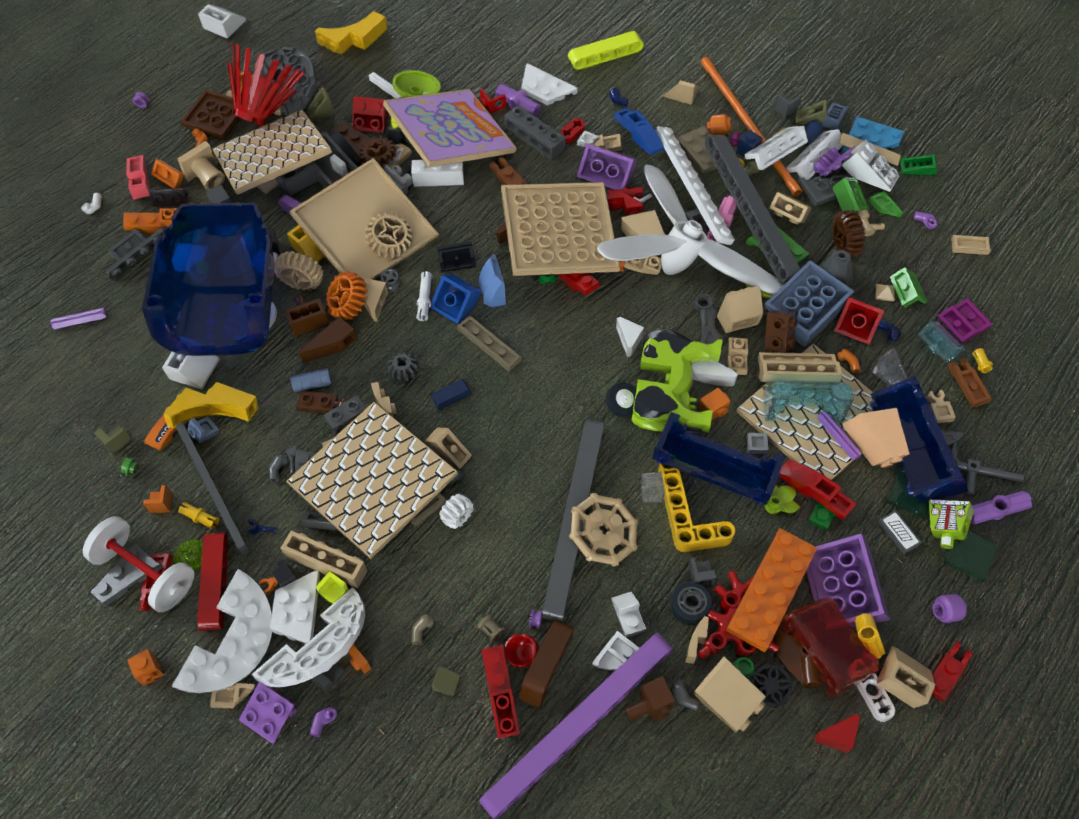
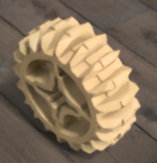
[365,211,413,259]
[274,251,323,291]

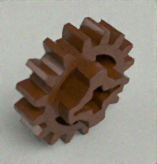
[359,136,396,167]

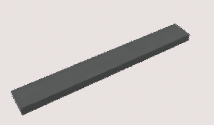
[176,422,250,556]

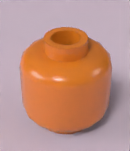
[707,114,732,136]

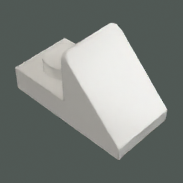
[611,592,646,638]

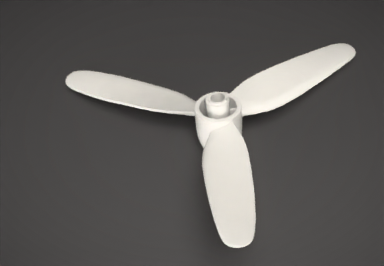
[597,165,785,295]

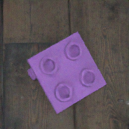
[813,146,856,177]
[239,681,297,744]

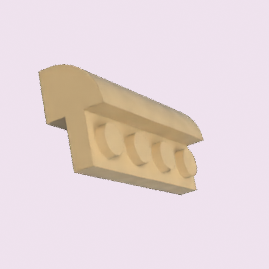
[758,352,842,384]

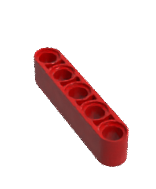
[197,532,229,631]

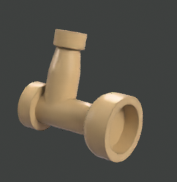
[857,210,885,237]

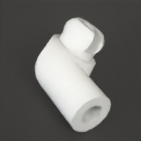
[81,193,102,214]

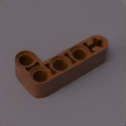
[519,620,575,709]

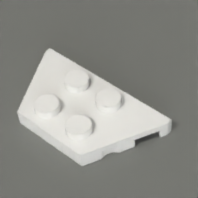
[521,64,577,106]
[270,570,320,645]

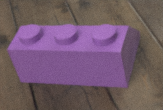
[577,144,638,190]

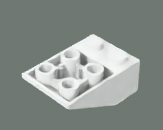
[842,140,899,192]

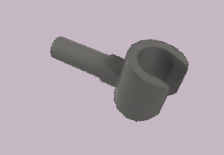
[286,445,298,474]

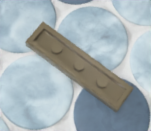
[457,315,522,372]

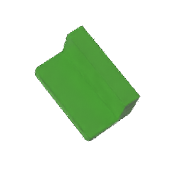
[890,267,928,307]

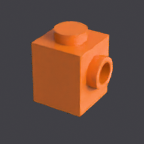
[698,388,730,421]
[127,649,164,686]

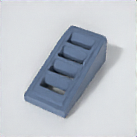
[822,102,848,130]

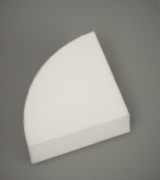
[577,131,599,147]

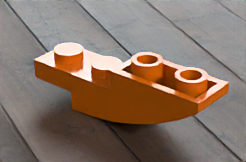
[123,208,196,235]

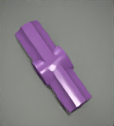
[495,83,541,117]
[971,491,1032,525]

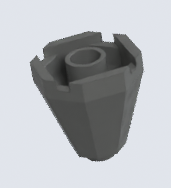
[819,250,854,287]

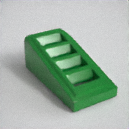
[900,154,937,175]

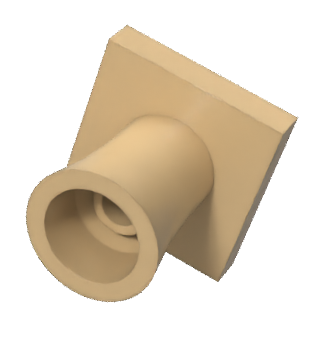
[177,141,225,190]

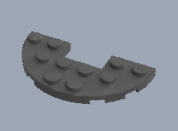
[262,47,317,116]

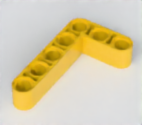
[658,455,735,552]

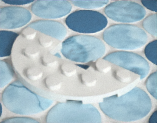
[172,569,272,693]
[252,588,365,687]

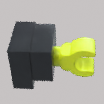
[386,117,405,144]

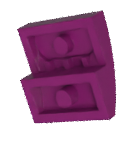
[937,298,992,343]

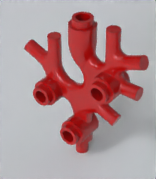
[698,571,779,659]

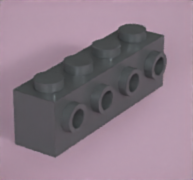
[504,105,565,160]

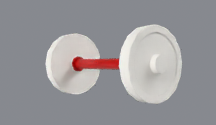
[83,516,194,612]

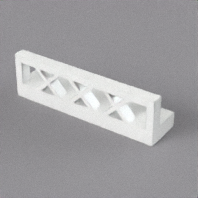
[744,126,808,170]
[786,129,843,180]

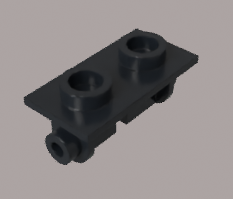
[149,188,188,206]

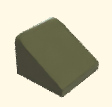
[432,666,461,697]

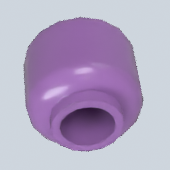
[932,594,967,623]

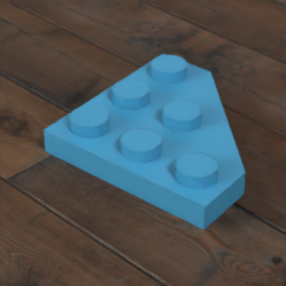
[841,117,905,154]

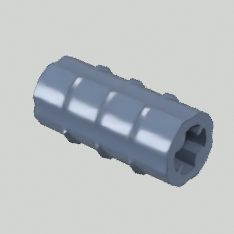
[290,368,332,393]

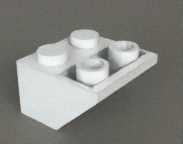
[198,5,246,39]
[162,338,220,390]

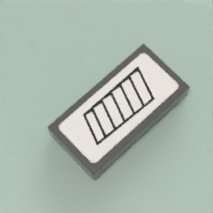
[878,510,922,555]

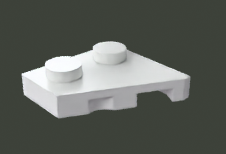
[592,631,639,671]

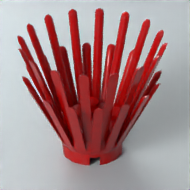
[227,42,306,126]

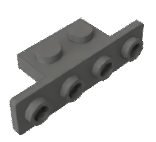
[106,228,164,278]

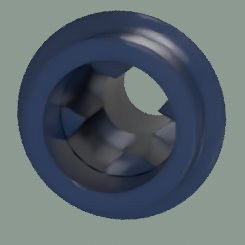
[804,121,823,146]

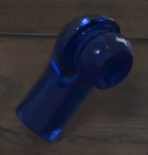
[609,88,629,107]
[877,320,901,342]

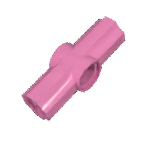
[707,196,737,242]

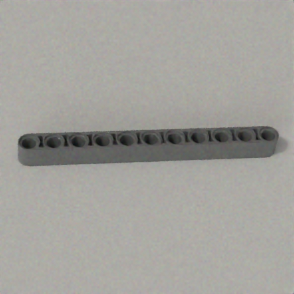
[705,135,800,283]
[542,419,605,623]

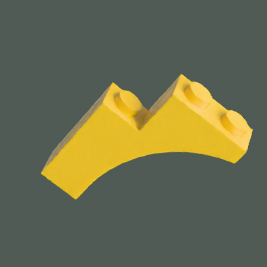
[315,11,387,55]
[164,382,259,429]

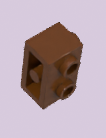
[764,310,797,353]

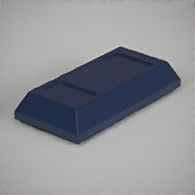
[430,379,472,410]

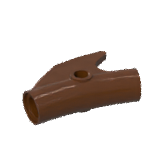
[774,619,825,689]

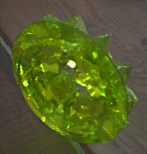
[173,538,203,570]

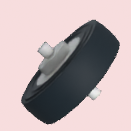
[606,382,636,417]

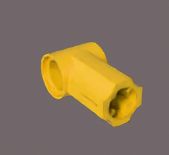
[855,613,885,660]

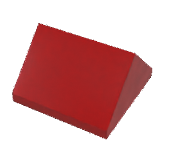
[834,297,884,345]

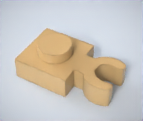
[928,390,956,424]

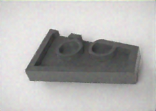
[798,174,861,207]

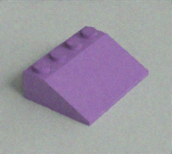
[806,533,890,630]

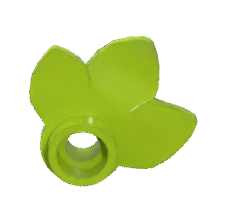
[763,482,800,514]

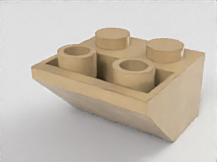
[717,286,763,333]
[876,646,935,708]

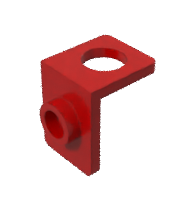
[479,88,506,114]

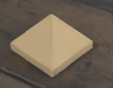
[876,284,895,302]

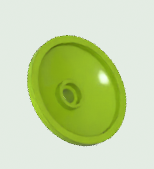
[392,70,441,98]

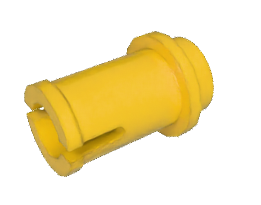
[972,348,993,373]

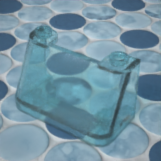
[763,381,854,423]

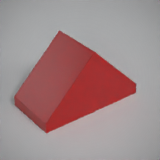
[814,713,860,753]

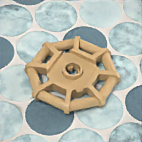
[569,493,639,567]

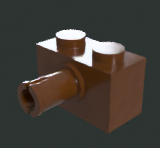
[285,294,329,337]
[625,676,675,722]

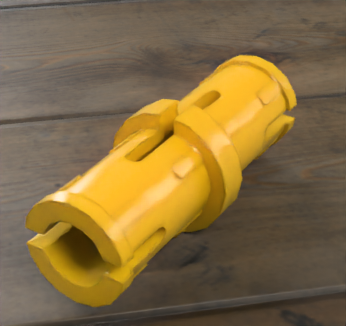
[178,502,220,530]

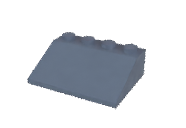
[765,260,854,348]

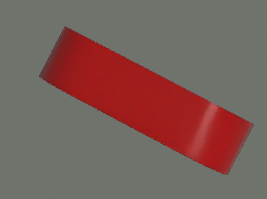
[560,118,585,144]

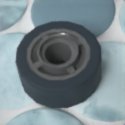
[671,582,712,625]

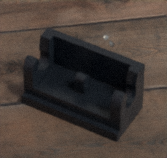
[437,241,476,273]

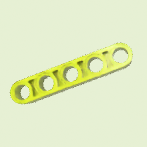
[568,31,644,70]

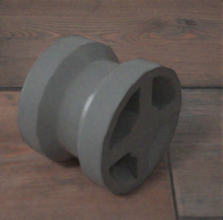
[381,269,400,292]

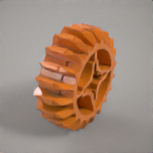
[325,271,368,321]

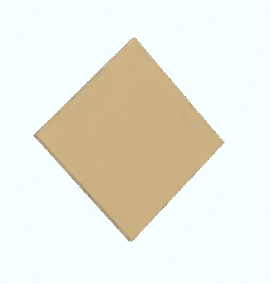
[290,158,439,280]

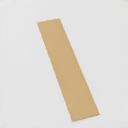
[839,133,901,166]

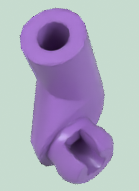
[913,211,937,229]
[310,707,337,737]

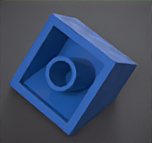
[430,274,481,324]

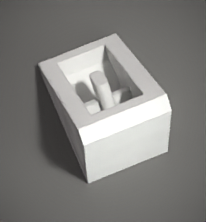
[616,317,644,358]

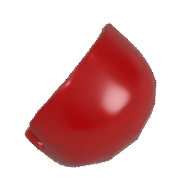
[504,634,539,667]

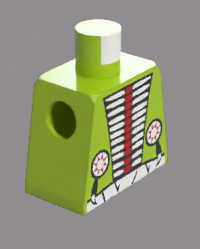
[929,500,974,549]

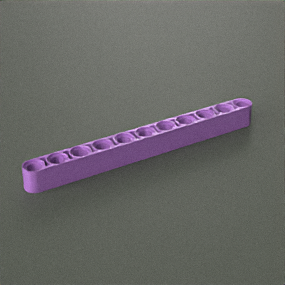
[479,633,674,819]

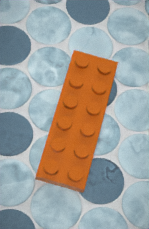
[726,528,817,652]

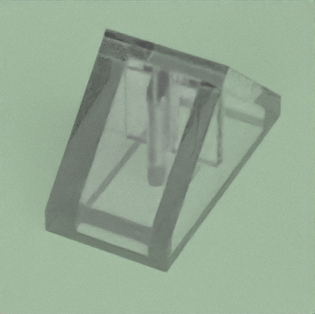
[873,348,908,390]

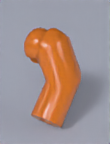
[837,349,861,374]

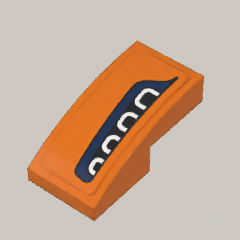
[144,415,184,451]

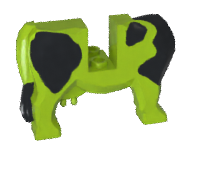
[632,329,722,437]

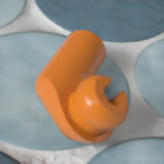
[192,128,208,147]

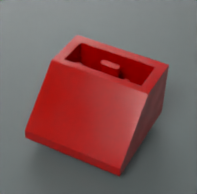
[352,97,389,133]

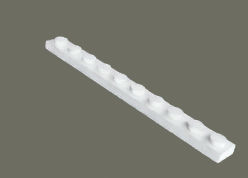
[655,126,734,245]

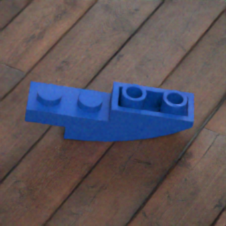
[614,108,664,155]

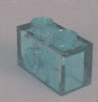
[918,321,964,361]

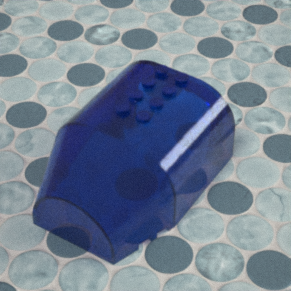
[142,203,275,356]

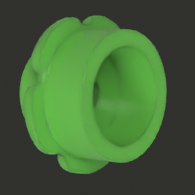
[121,457,138,476]

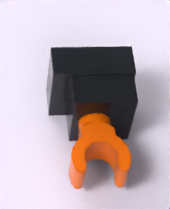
[259,559,297,595]

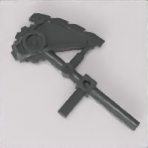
[903,430,1024,496]

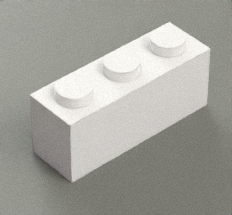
[411,160,464,187]

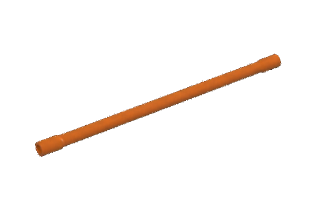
[701,57,803,197]

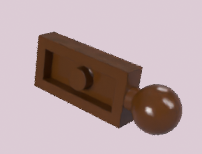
[296,391,348,414]

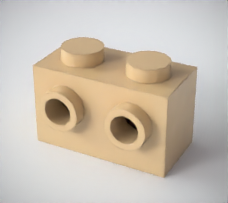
[769,192,812,225]

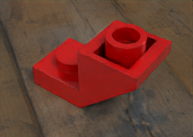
[606,192,643,216]

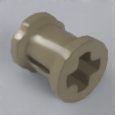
[477,614,506,643]

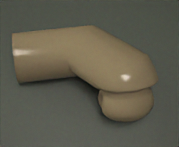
[412,614,434,645]

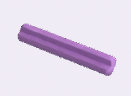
[51,308,107,329]
[818,411,862,460]

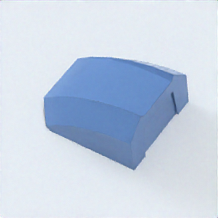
[478,254,506,308]

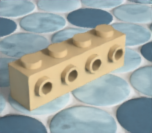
[281,531,367,589]

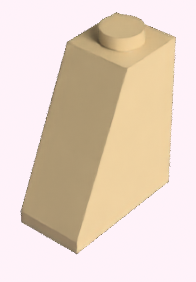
[621,210,665,255]

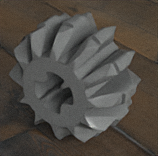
[387,351,419,383]

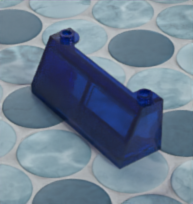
[869,375,968,502]
[652,412,785,505]

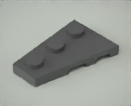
[91,544,163,606]

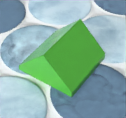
[832,177,869,212]

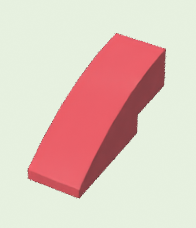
[126,155,150,200]

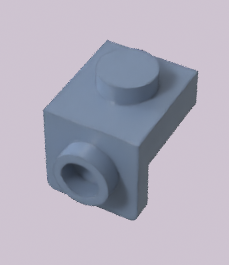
[187,416,219,444]

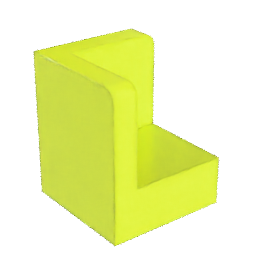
[316,571,349,604]

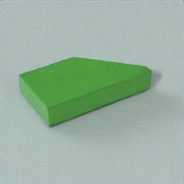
[869,191,903,217]

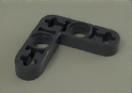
[328,130,362,165]

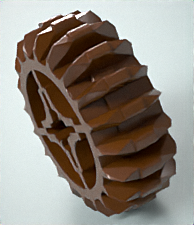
[832,210,865,258]

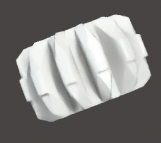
[439,493,474,529]

